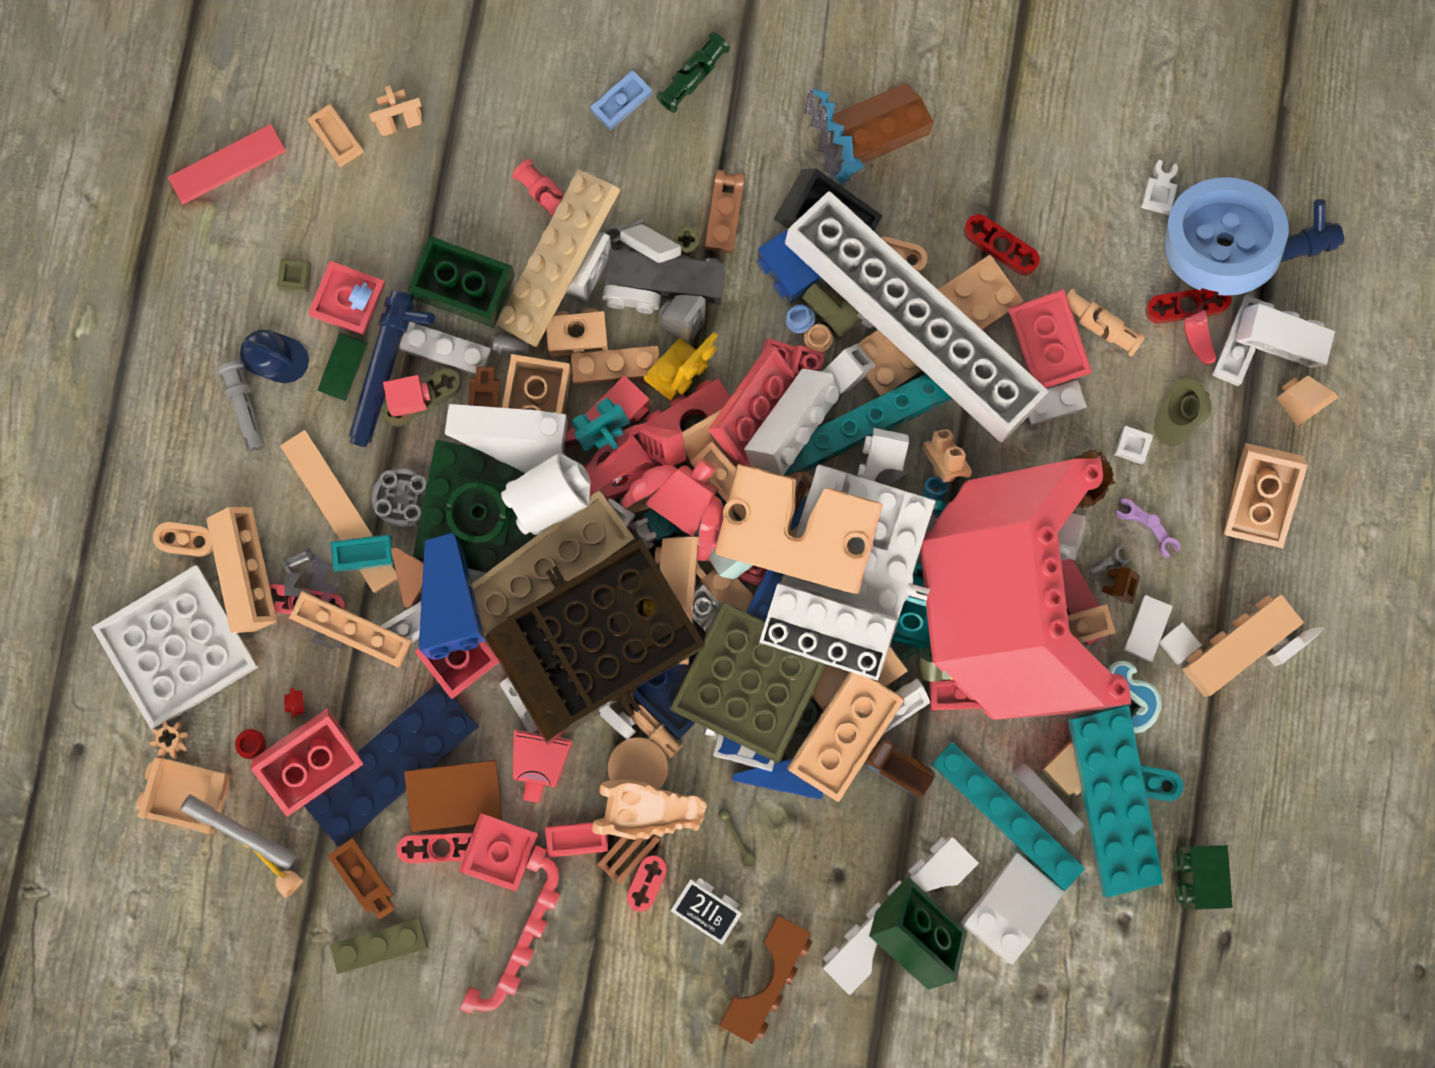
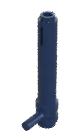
[1281,199,1344,262]
[348,290,435,448]

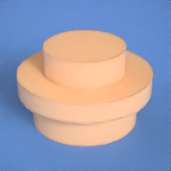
[804,324,833,352]

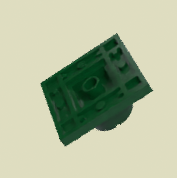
[413,440,537,572]

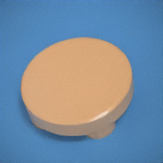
[608,737,668,789]

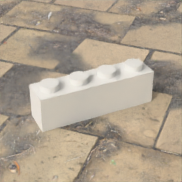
[744,368,840,475]

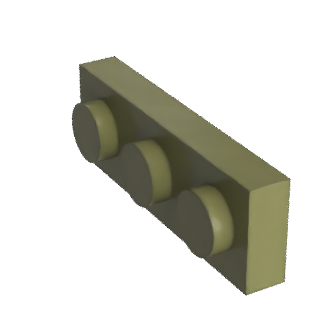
[330,918,428,974]

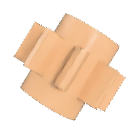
[149,721,190,759]

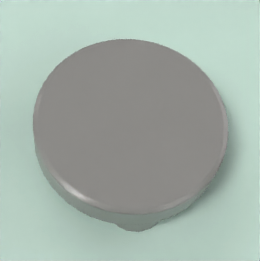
[372,468,428,528]

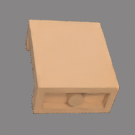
[136,757,232,834]

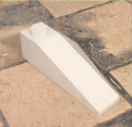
[445,404,568,474]

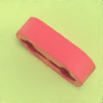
[627,856,667,912]

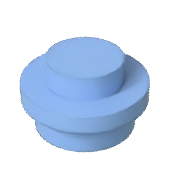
[348,282,373,311]
[786,305,815,333]

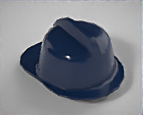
[240,330,309,384]

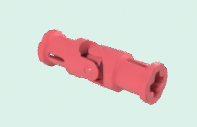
[512,159,564,217]

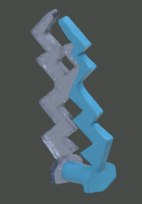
[805,89,864,186]

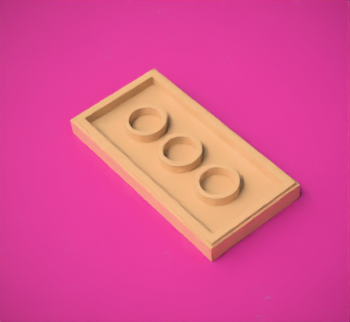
[787,672,905,802]

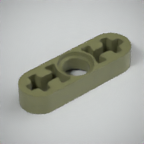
[382,368,462,427]

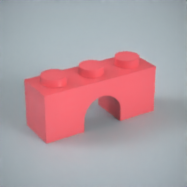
[644,379,730,432]

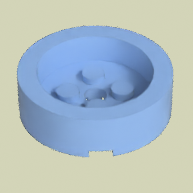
[1164,177,1289,295]

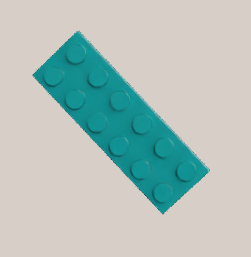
[1068,705,1163,898]

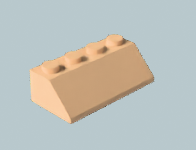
[655,537,698,665]

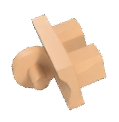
[369,85,423,136]
[922,429,972,482]

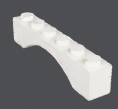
[822,837,979,996]

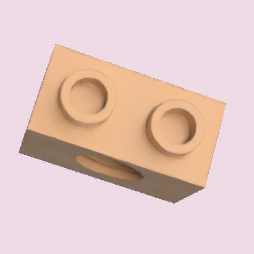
[546,308,608,358]

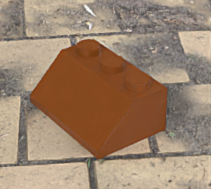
[833,83,934,164]

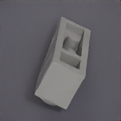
[658,295,705,344]

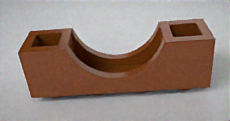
[719,914,813,1044]

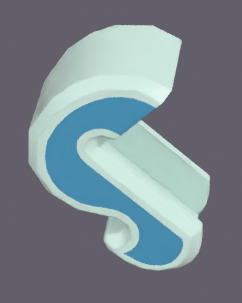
[1106,661,1162,734]

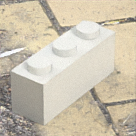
[1236,302,1335,368]

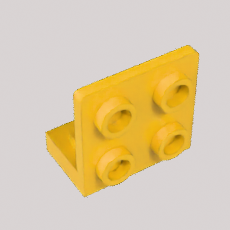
[643,332,719,401]

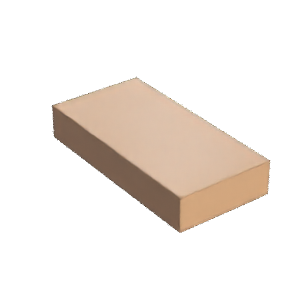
[307,103,364,167]

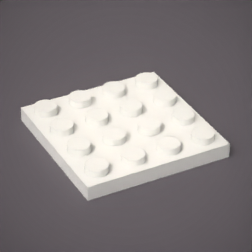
[92,565,258,730]

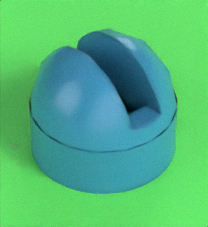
[923,477,948,501]

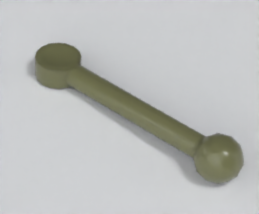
[718,809,755,867]

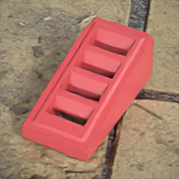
[637,424,686,466]

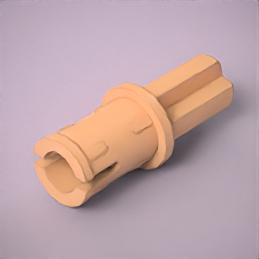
[630,705,683,759]

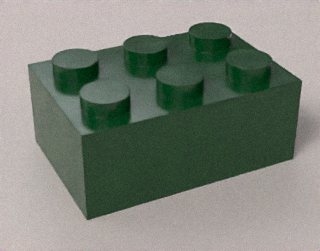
[408,236,515,328]

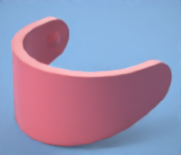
[1184,310,1216,364]

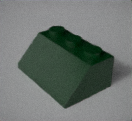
[869,877,967,990]

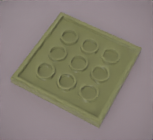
[669,601,827,764]

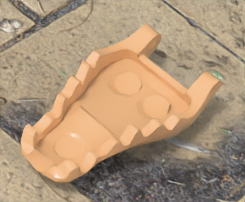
[592,779,707,840]

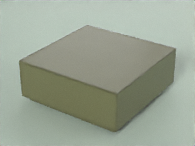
[277,259,312,292]

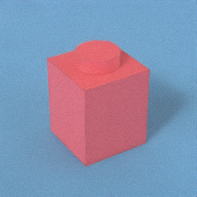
[383,375,431,417]

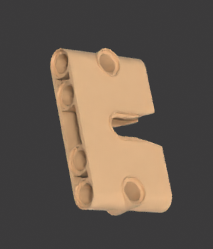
[714,464,883,594]

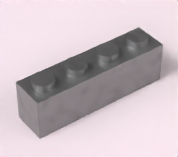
[604,247,725,306]

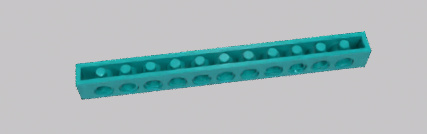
[643,374,953,546]

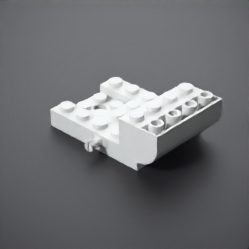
[759,464,936,681]

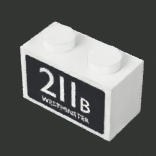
[671,878,742,945]

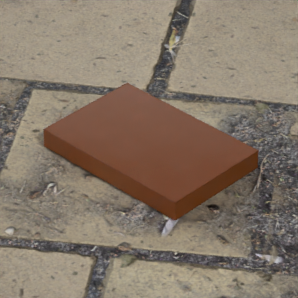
[404,760,502,832]

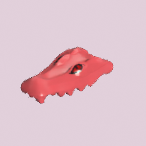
[583,424,664,500]

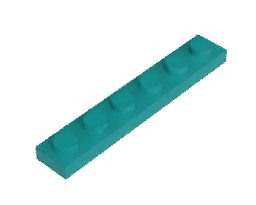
[931,742,1085,891]

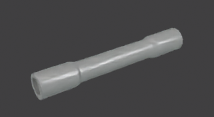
[180,794,296,870]

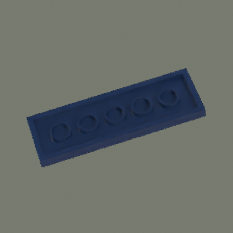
[304,683,479,847]

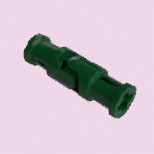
[656,32,730,113]

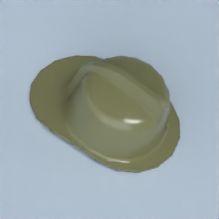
[1154,378,1212,446]

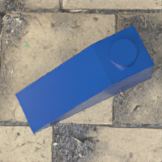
[732,759,823,800]

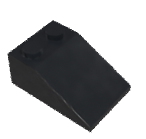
[774,168,883,231]

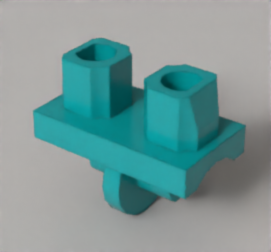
[572,398,630,451]

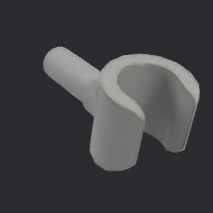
[606,218,646,245]
[1089,546,1132,575]

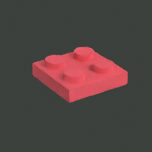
[308,261,386,336]
[459,813,538,892]

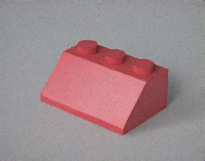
[251,708,363,817]

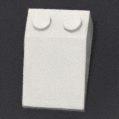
[960,852,1064,965]

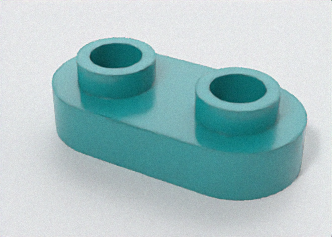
[1141,765,1184,801]

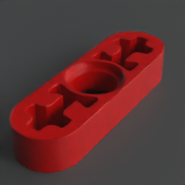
[964,214,1040,276]
[1145,288,1232,324]

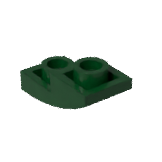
[317,332,368,401]

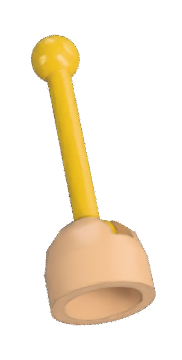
[243,844,303,898]

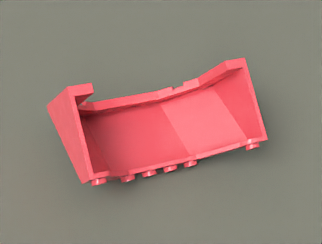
[920,458,1131,720]

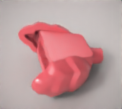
[621,459,724,561]

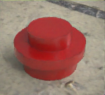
[284,688,304,718]
[235,729,266,759]

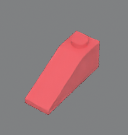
[565,375,650,447]

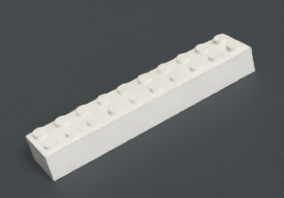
[785,191,1049,443]

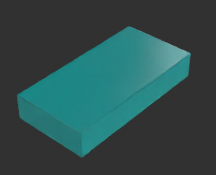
[330,534,394,573]

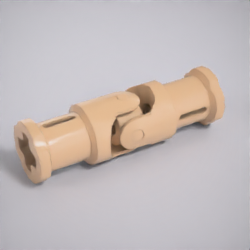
[1067,288,1146,357]

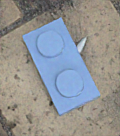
[590,70,652,131]

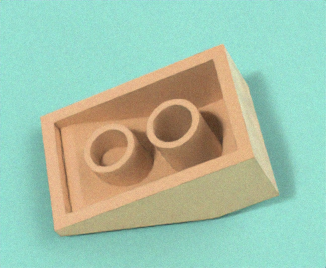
[1224,443,1308,548]

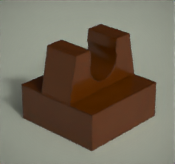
[1102,566,1140,604]

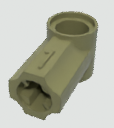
[802,280,861,339]

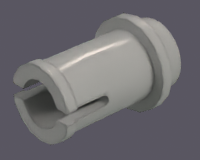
[492,331,530,357]

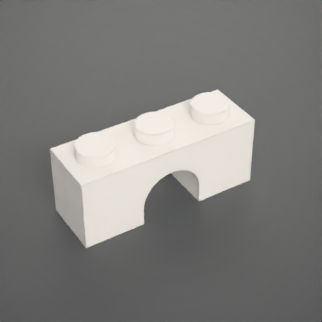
[857,428,909,482]

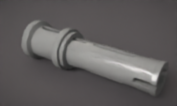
[217,361,265,451]

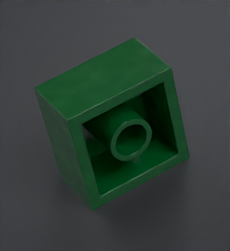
[1173,845,1233,910]

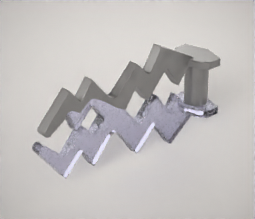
[281,547,344,649]

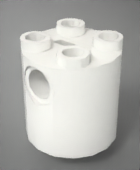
[501,453,591,535]

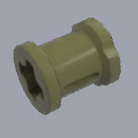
[673,227,700,259]

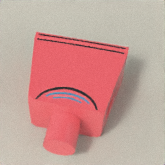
[513,730,573,803]

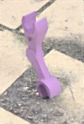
[1114,499,1180,558]

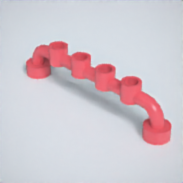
[460,845,560,1014]

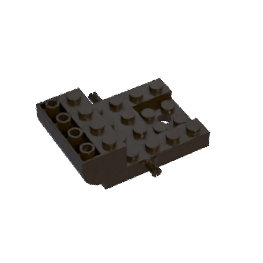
[485,539,705,745]

